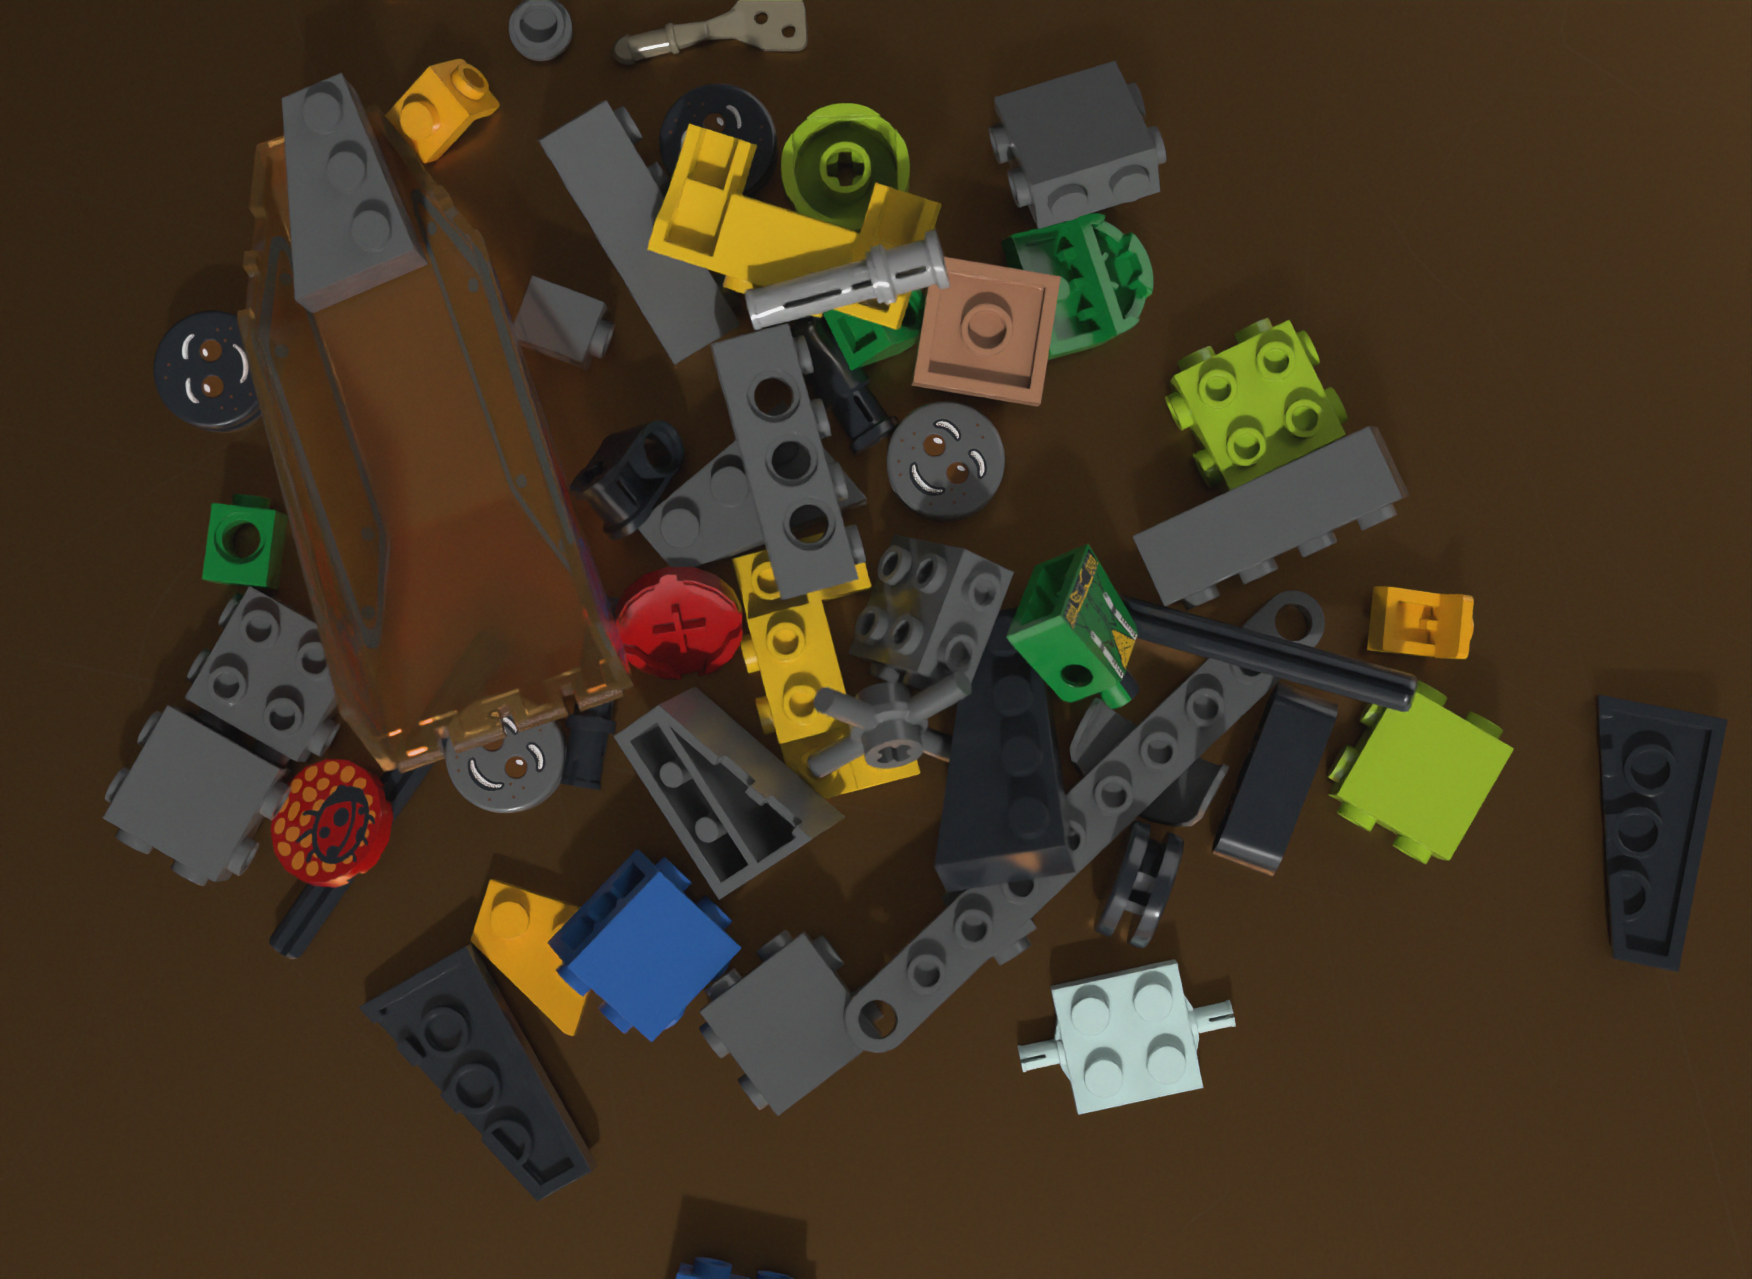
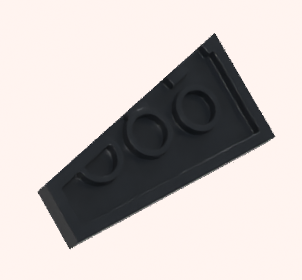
[1597,695,1728,972]
[359,943,597,1202]

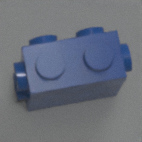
[547,848,741,1042]

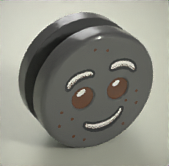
[887,401,1005,522]
[445,694,568,813]

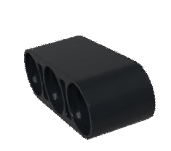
[1211,681,1339,877]

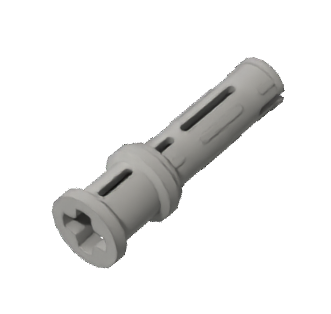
[745,230,951,332]

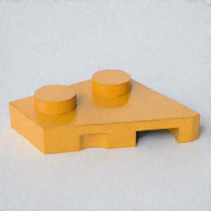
[470,879,591,1036]

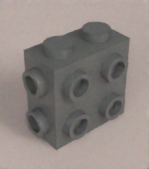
[988,61,1167,229]
[849,535,1014,692]
[185,586,372,766]
[103,705,292,886]
[699,929,884,1116]

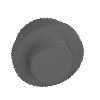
[509,0,573,61]

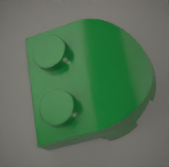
[1001,213,1154,360]

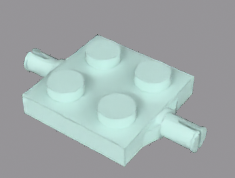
[1017,959,1236,1115]

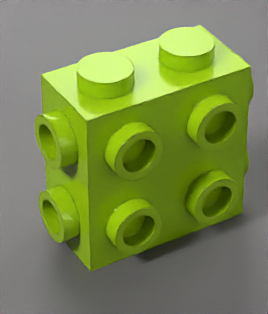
[1165,318,1348,494]
[1327,680,1514,864]

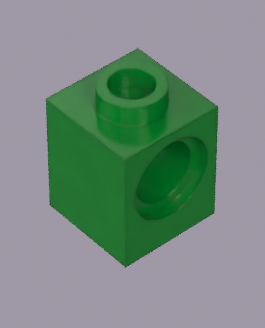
[823,288,925,370]
[202,494,288,591]

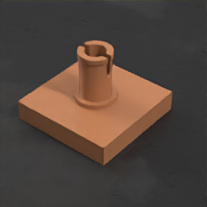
[911,257,1061,407]

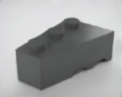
[282,73,429,314]
[638,401,867,571]
[614,687,846,899]

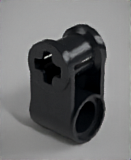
[570,420,684,540]

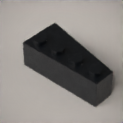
[935,607,1076,892]

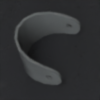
[1070,697,1229,827]

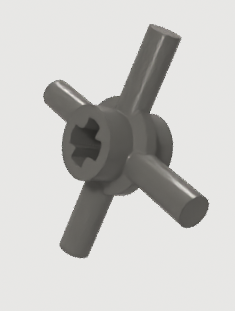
[808,671,972,778]

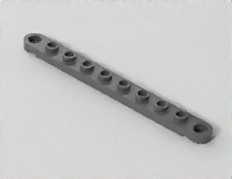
[843,591,1325,1052]

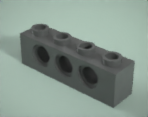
[710,323,866,600]

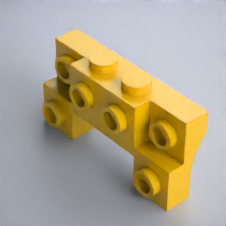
[647,124,942,329]
[732,524,921,799]

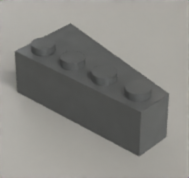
[537,100,742,364]
[1132,426,1409,611]

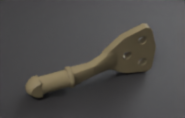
[611,0,808,65]

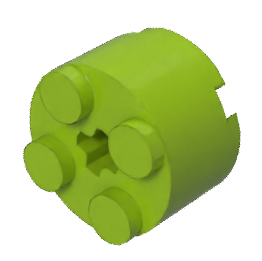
[781,103,910,232]

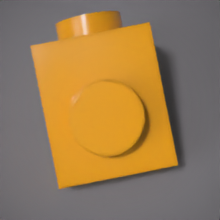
[385,59,500,164]
[1367,586,1474,659]

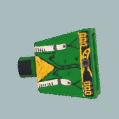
[1006,544,1140,709]

